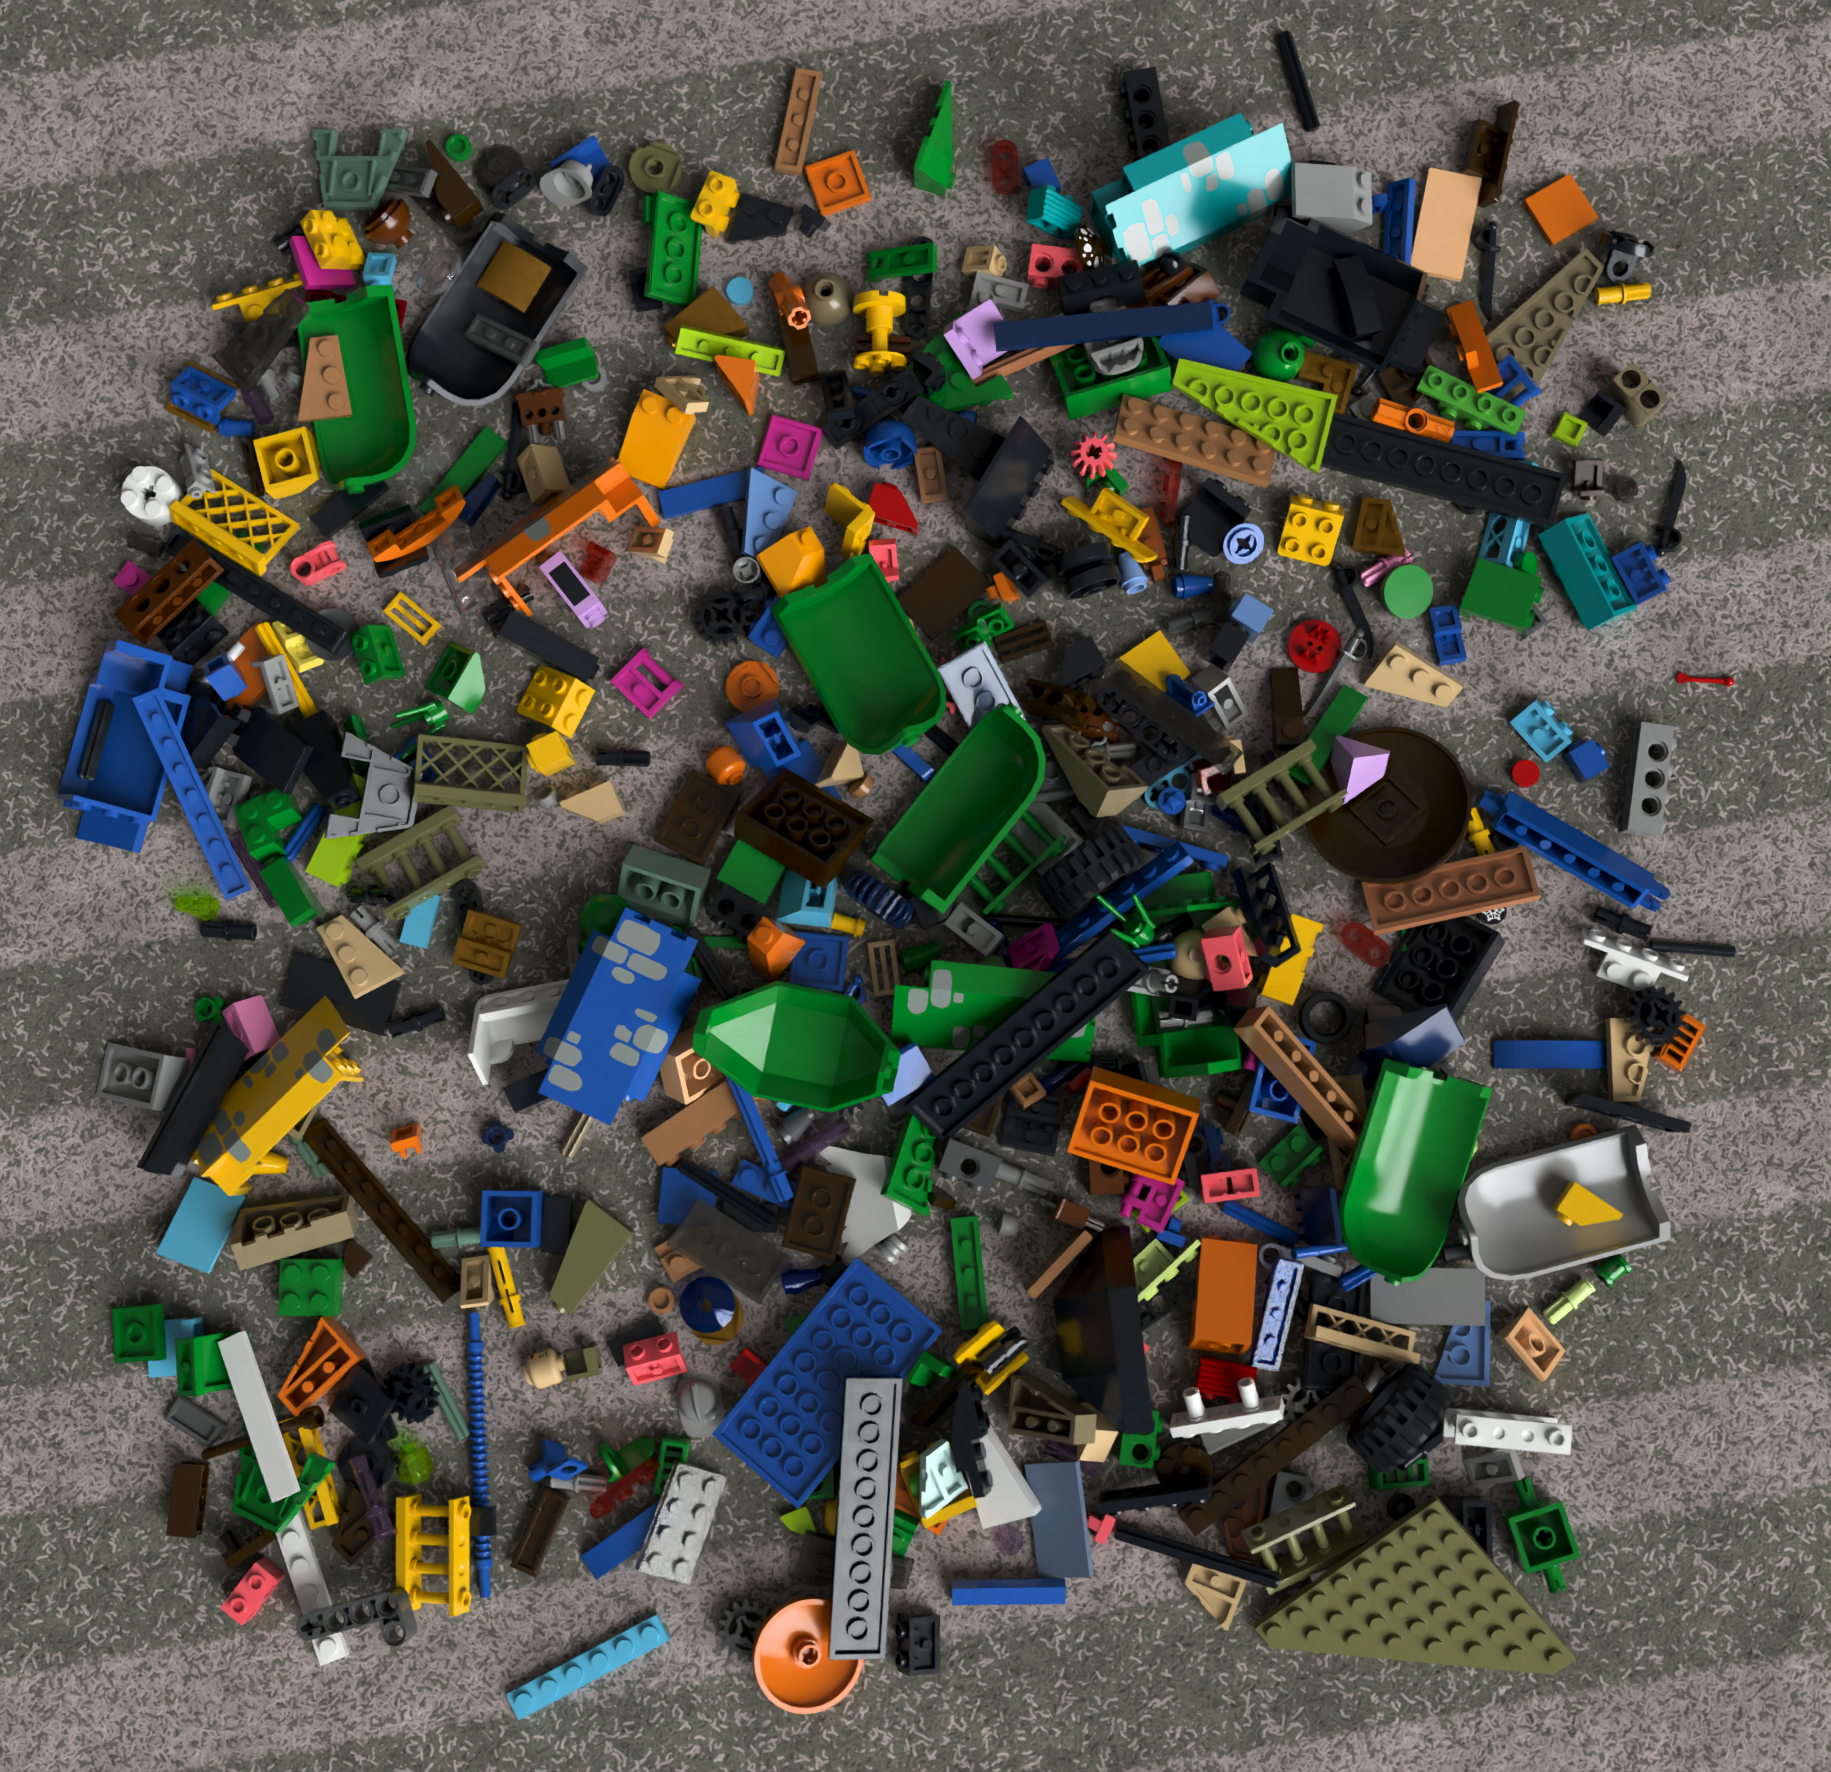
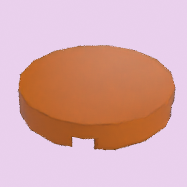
[726,660,779,713]

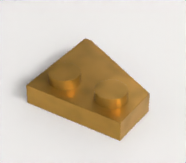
[1353,497,1407,558]

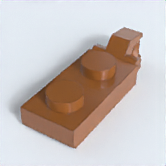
[1137,506,1167,583]

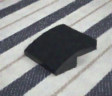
[1000,1093,1065,1157]

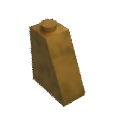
[664,286,750,349]

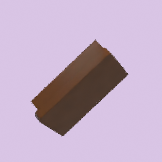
[1155,263,1220,306]

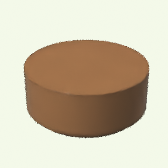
[848,772,874,799]
[647,1286,676,1314]

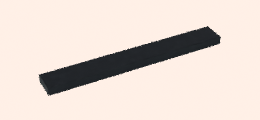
[161,527,350,656]

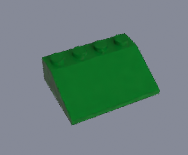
[1048,336,1172,421]

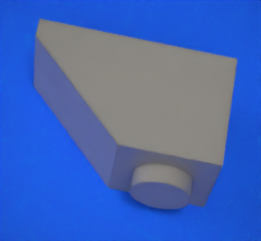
[1191,664,1248,730]

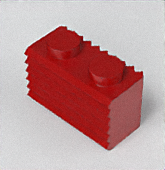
[1194,1355,1257,1403]

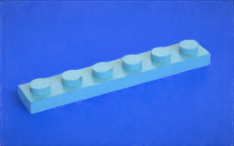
[506,1613,670,1721]

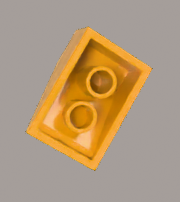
[618,389,696,490]

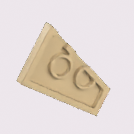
[1363,640,1463,708]
[317,915,405,999]
[1605,1018,1655,1102]

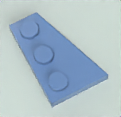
[741,467,798,562]
[1434,1300,1491,1386]

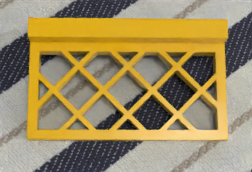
[169,469,299,577]

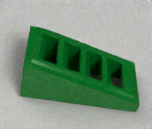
[653,1433,691,1498]
[1368,1458,1430,1490]

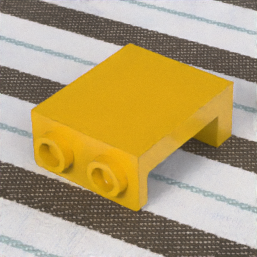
[897,1441,977,1529]

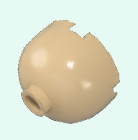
[1167,929,1222,980]

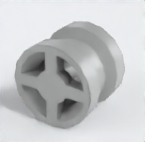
[875,1233,910,1265]

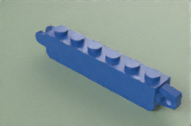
[1478,789,1671,912]

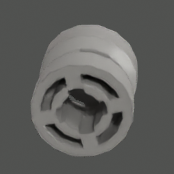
[733,557,762,588]

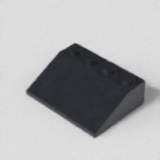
[962,416,1055,550]
[1371,916,1505,1023]

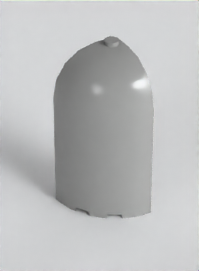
[1457,1124,1670,1281]

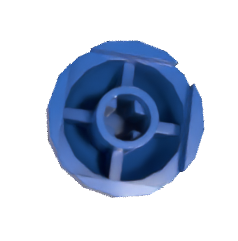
[863,419,917,469]

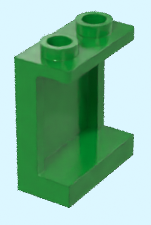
[1459,558,1545,635]
[175,1331,249,1397]

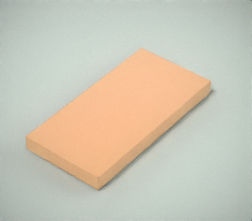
[1411,168,1482,282]

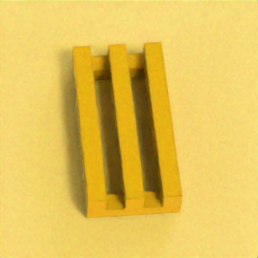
[383,591,442,646]

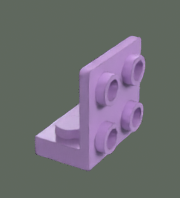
[944,298,1007,380]

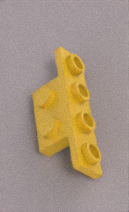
[211,272,303,322]
[1061,488,1158,563]

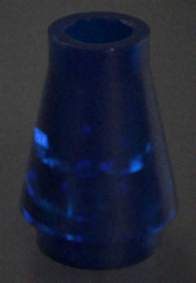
[781,1267,823,1296]

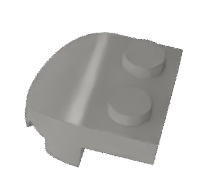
[1082,337,1143,375]
[199,767,252,829]

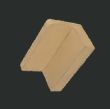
[517,444,570,505]

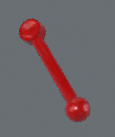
[1676,673,1734,687]

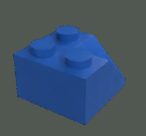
[480,1189,544,1248]

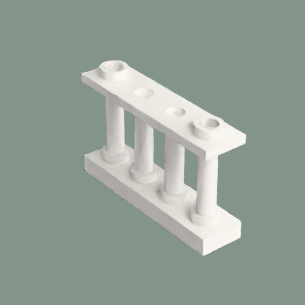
[1441,1407,1572,1455]

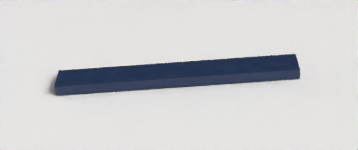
[994,301,1213,352]

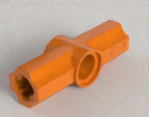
[768,272,811,330]
[1370,397,1455,443]

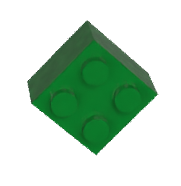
[278,1257,344,1316]

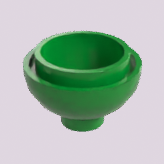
[1252,328,1305,383]

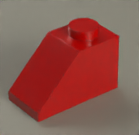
[868,482,919,535]

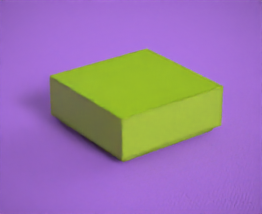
[1551,412,1588,449]

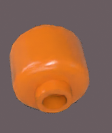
[705,745,746,786]

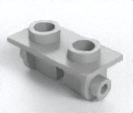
[179,443,216,498]

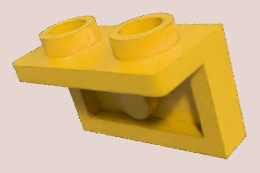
[690,171,740,239]

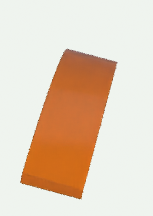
[366,484,466,562]

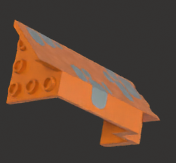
[454,456,661,617]

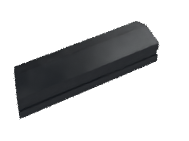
[136,1023,249,1176]

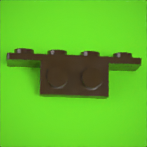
[1462,100,1520,208]

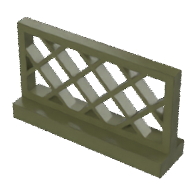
[412,734,528,813]

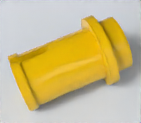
[830,912,866,938]

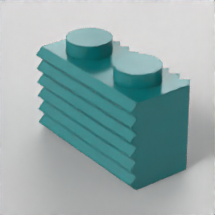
[1026,185,1083,240]

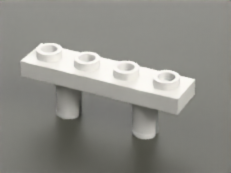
[1170,1377,1284,1438]

